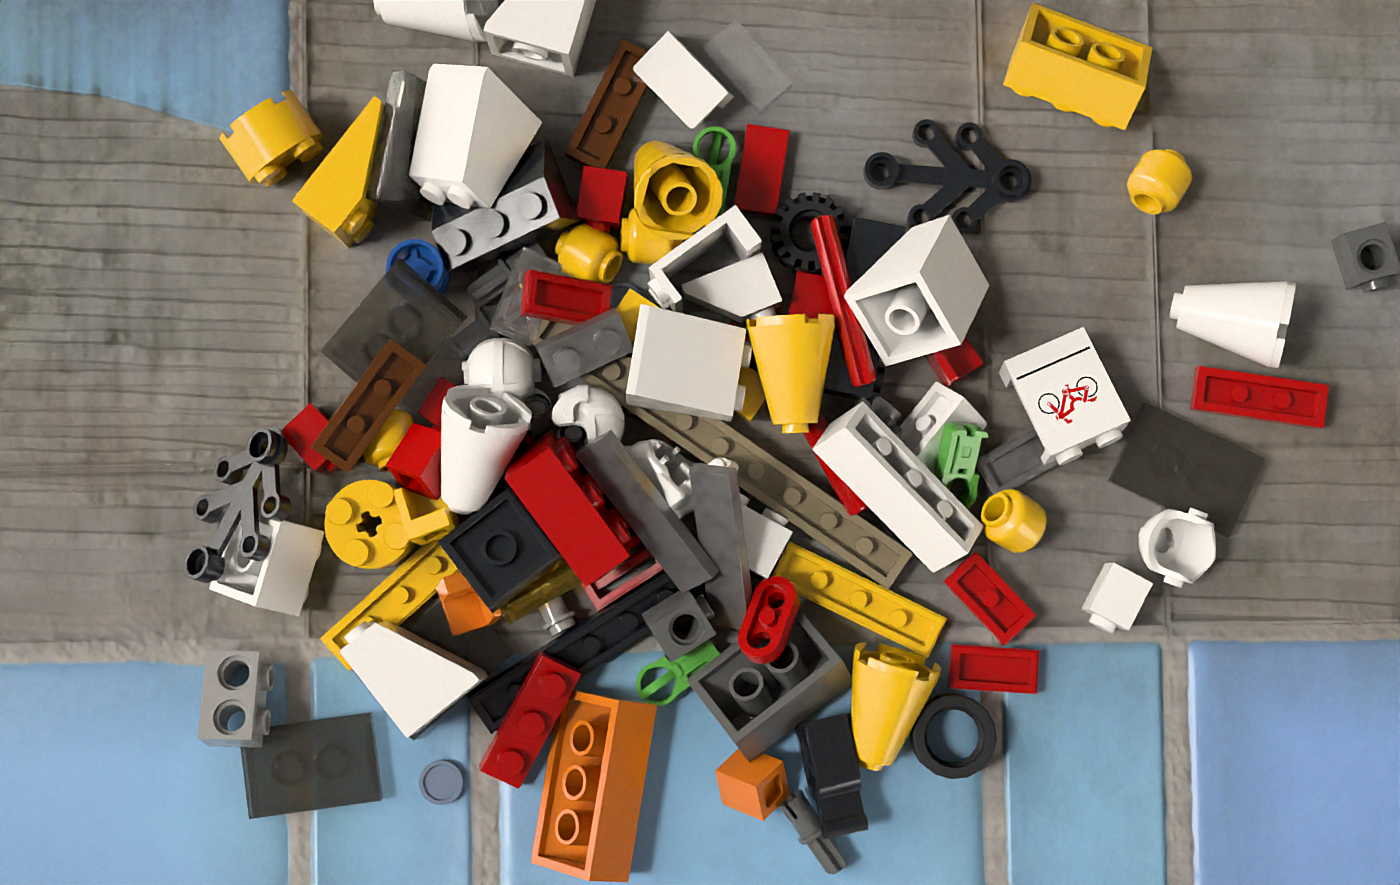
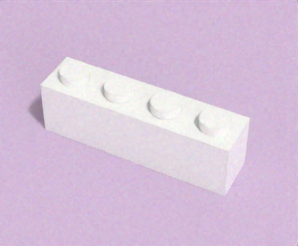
[812,402,984,573]

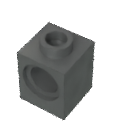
[1331,222,1400,293]
[642,590,716,663]

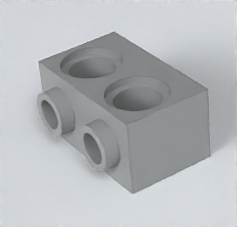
[198,650,275,747]

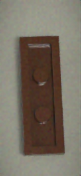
[565,39,649,169]
[310,338,427,473]

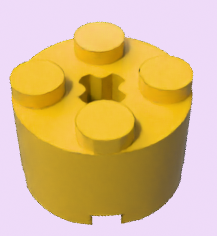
[219,90,323,187]
[324,480,415,570]

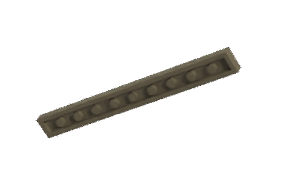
[527,319,913,589]

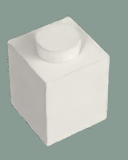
[1081,562,1153,634]

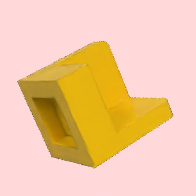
[393,487,460,546]

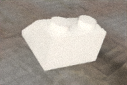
[209,512,325,617]

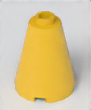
[634,140,723,240]
[746,314,835,434]
[851,642,941,771]

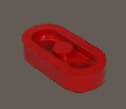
[738,576,800,664]

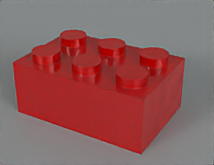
[505,430,632,587]

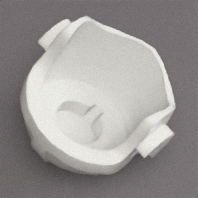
[462,338,542,403]
[552,384,625,445]
[1138,508,1216,588]

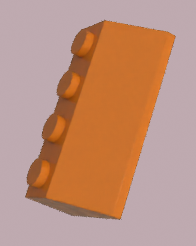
[531,689,657,882]

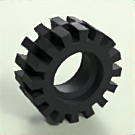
[770,192,850,274]

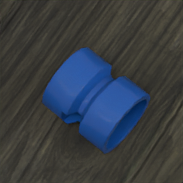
[386,239,450,304]

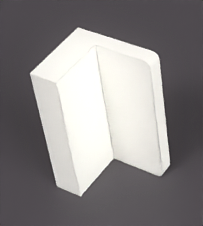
[633,31,735,129]
[897,381,987,474]

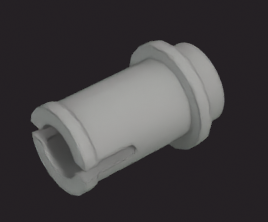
[528,577,576,637]

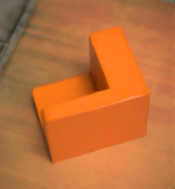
[436,572,501,636]
[715,749,790,821]

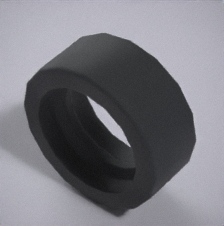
[910,693,997,779]

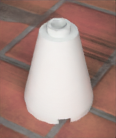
[373,0,498,42]
[1169,281,1296,368]
[441,385,532,514]

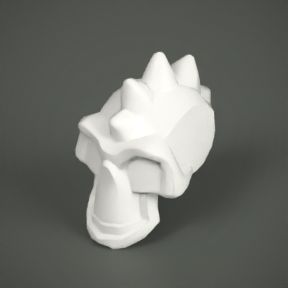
[624,439,739,519]

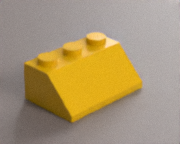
[1003,2,1153,131]

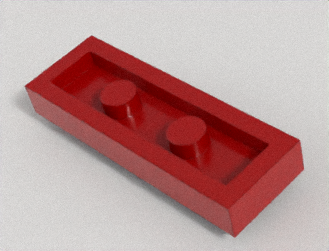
[1190,366,1329,429]
[479,651,582,789]

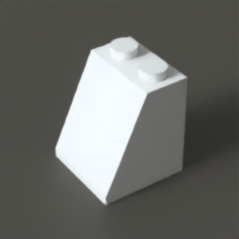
[483,0,596,77]
[409,64,542,209]
[844,215,989,366]
[626,304,752,422]
[339,620,488,738]

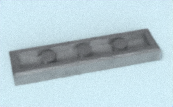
[575,430,719,593]
[689,463,752,630]

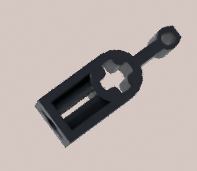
[795,714,868,839]

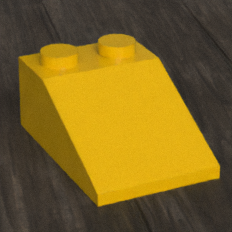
[292,96,394,248]

